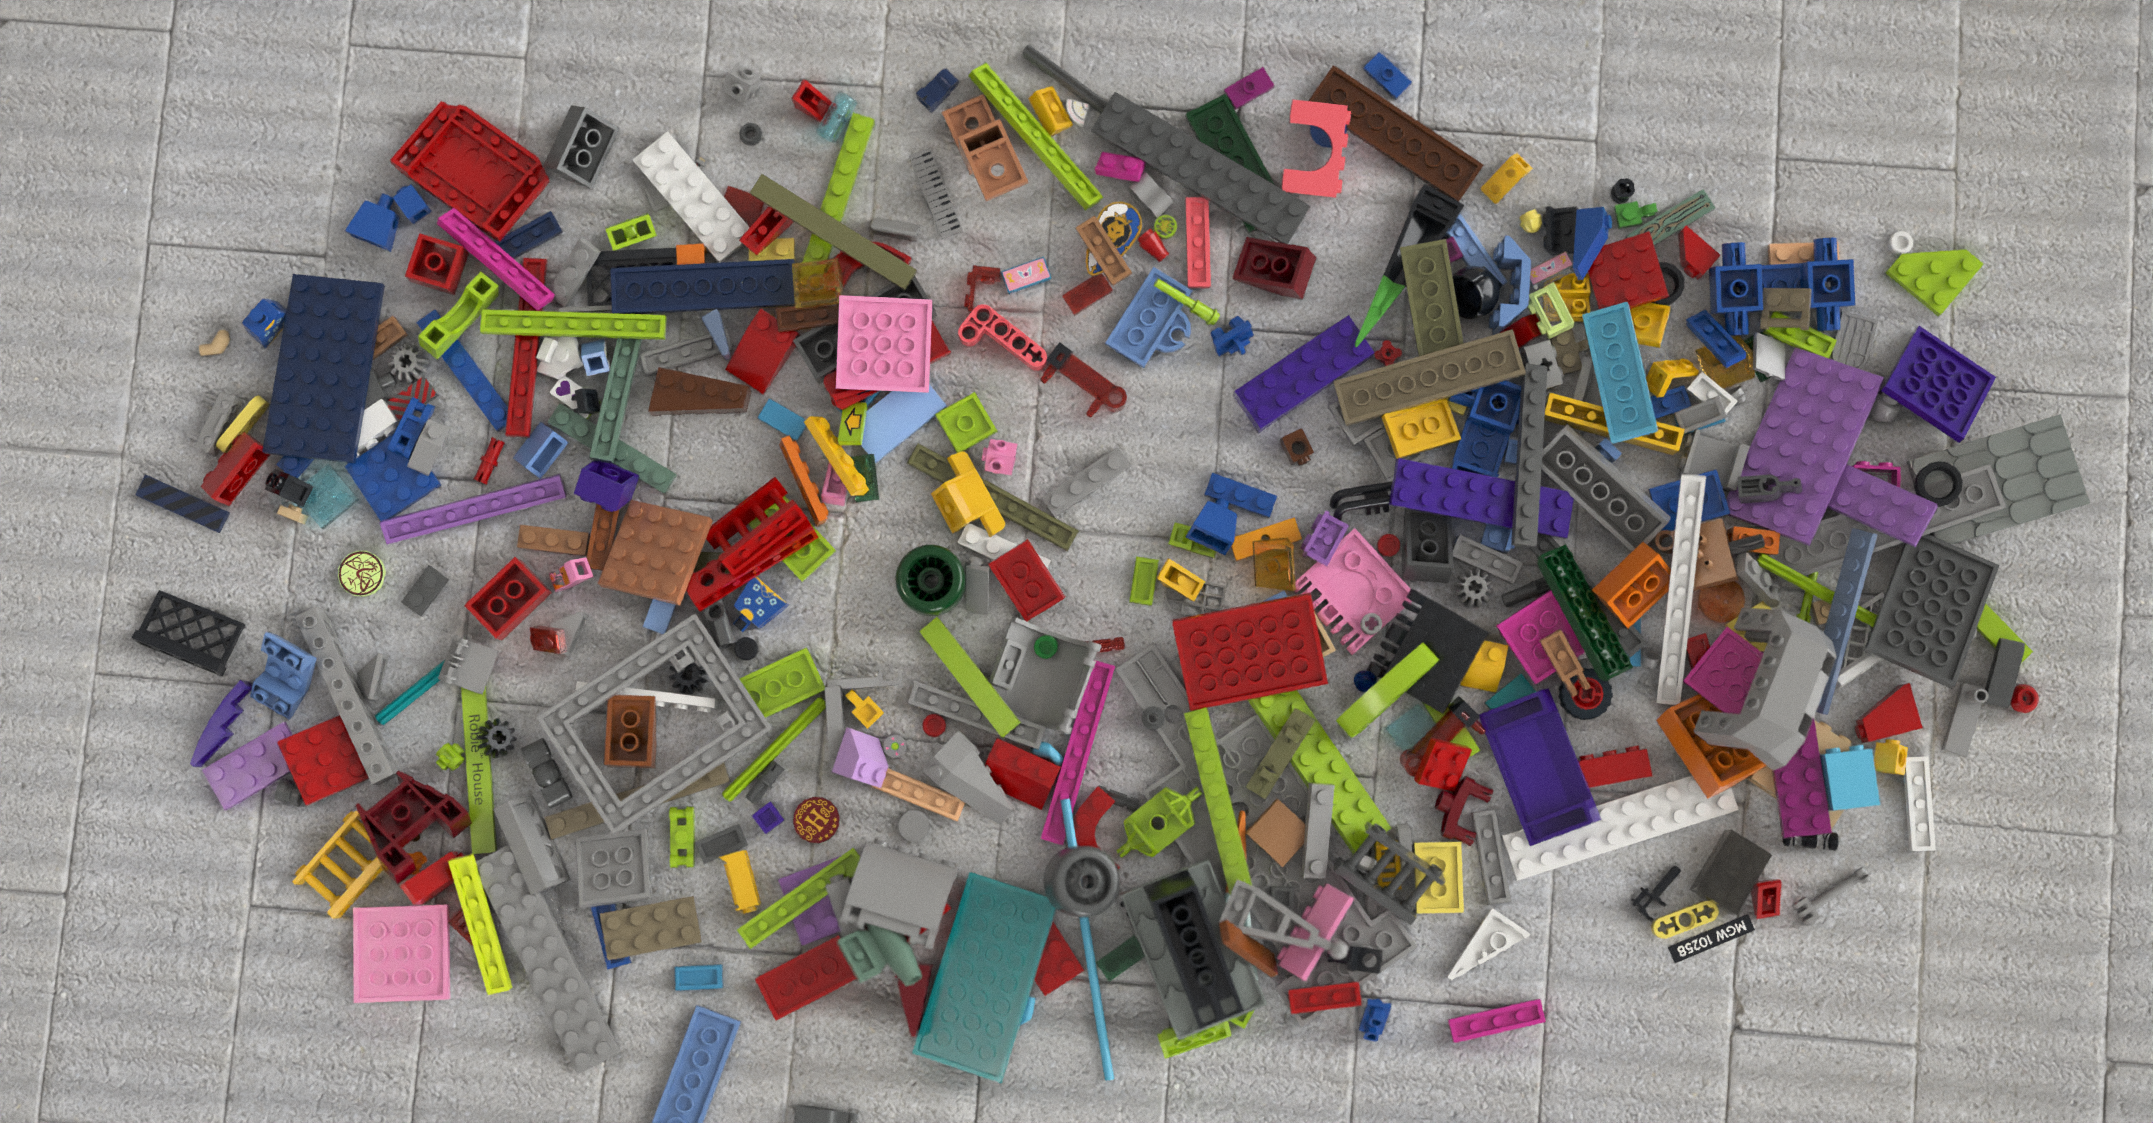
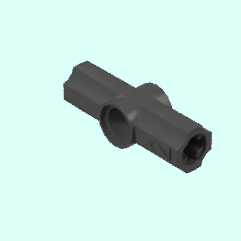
[704,579,736,649]

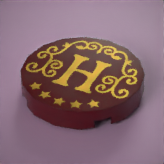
[793,797,840,843]

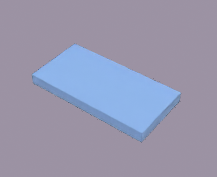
[861,384,947,463]

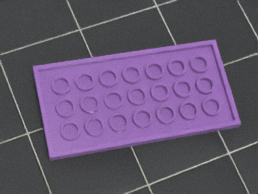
[1726,347,1884,546]

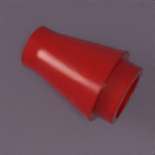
[1137,228,1169,262]

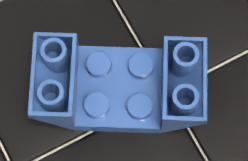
[1489,236,1531,335]
[250,632,317,720]

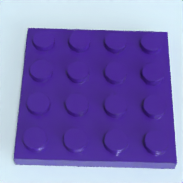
[1881,326,1996,443]

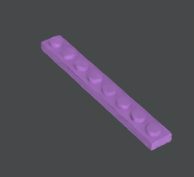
[380,474,567,544]

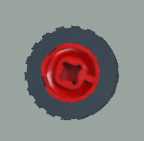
[1558,668,1613,720]

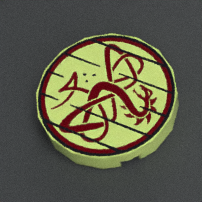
[338,551,386,597]

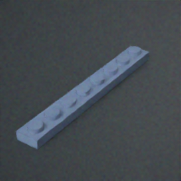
[1816,528,1878,715]

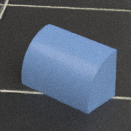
[513,422,569,479]

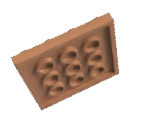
[598,500,713,605]

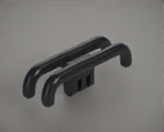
[1330,481,1393,521]

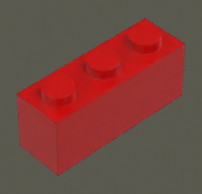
[1578,745,1652,788]

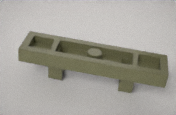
[1246,708,1316,799]

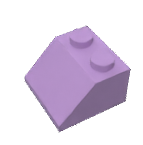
[832,727,888,788]

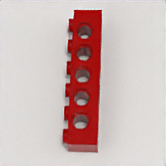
[686,508,819,611]

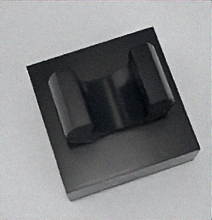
[571,388,600,414]

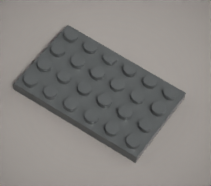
[1864,534,1999,689]

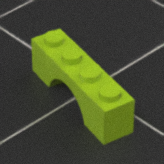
[418,272,499,360]

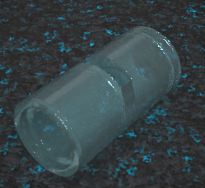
[816,92,858,143]

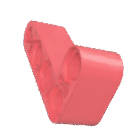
[958,304,1047,371]

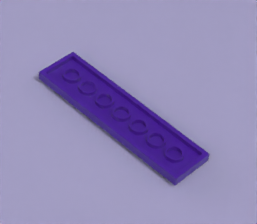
[1389,458,1574,539]

